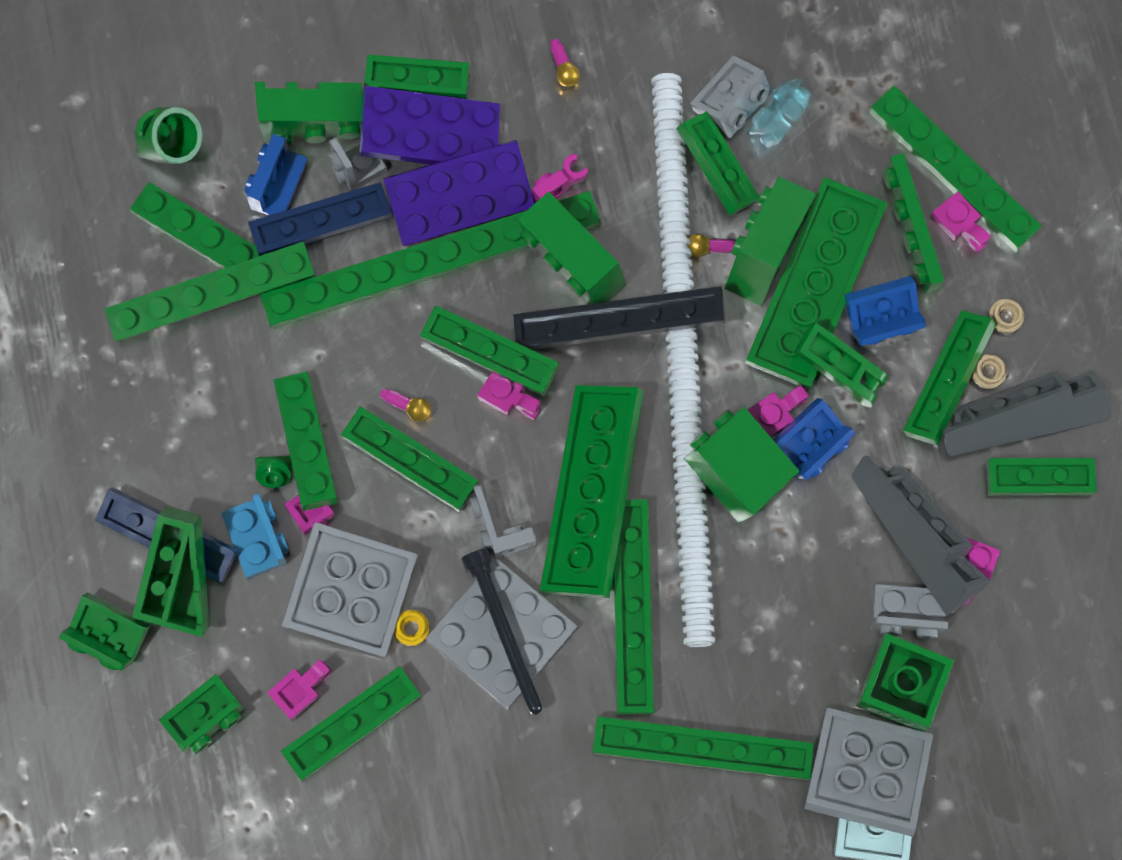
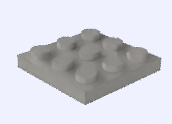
[281,522,418,658]
[426,558,578,710]
[804,708,933,837]

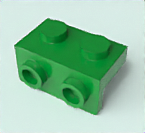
[59,592,150,671]
[158,674,244,755]

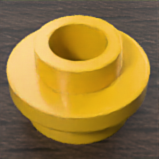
[394,610,429,646]

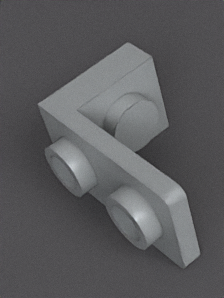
[328,137,387,191]
[469,485,536,559]

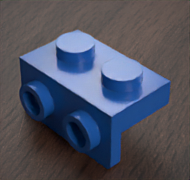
[244,134,308,216]
[844,276,926,346]
[773,398,856,480]

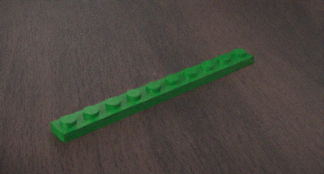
[260,191,601,330]

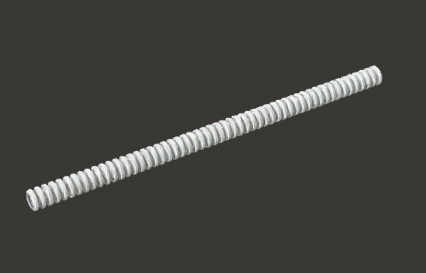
[651,73,715,647]

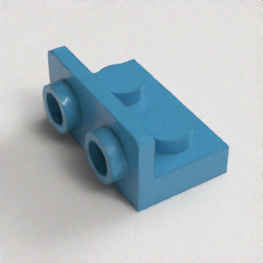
[221,493,290,580]

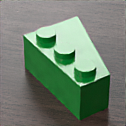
[254,82,363,146]
[724,176,816,306]
[517,191,627,304]
[132,506,210,637]

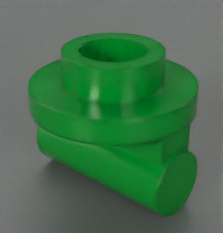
[255,455,292,488]

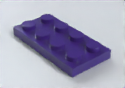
[359,86,500,165]
[383,140,535,246]

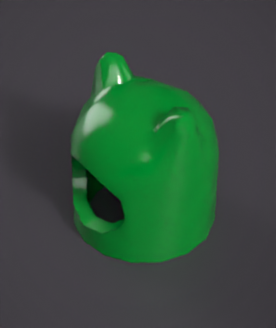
[134,107,202,163]

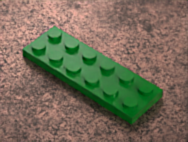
[745,177,888,390]
[540,385,644,599]

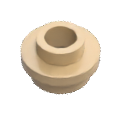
[989,299,1024,334]
[972,354,1007,389]

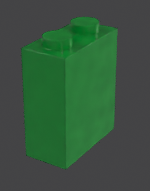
[683,407,799,523]

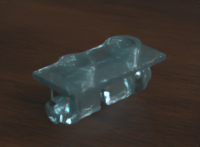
[747,79,811,148]

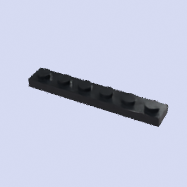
[513,286,726,350]

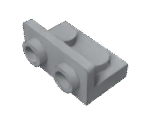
[690,55,772,138]
[871,584,948,639]

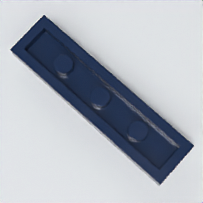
[248,182,392,256]
[95,487,238,584]

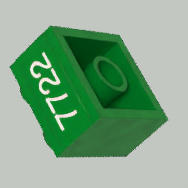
[855,633,954,732]

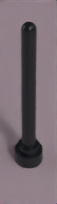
[461,548,542,715]

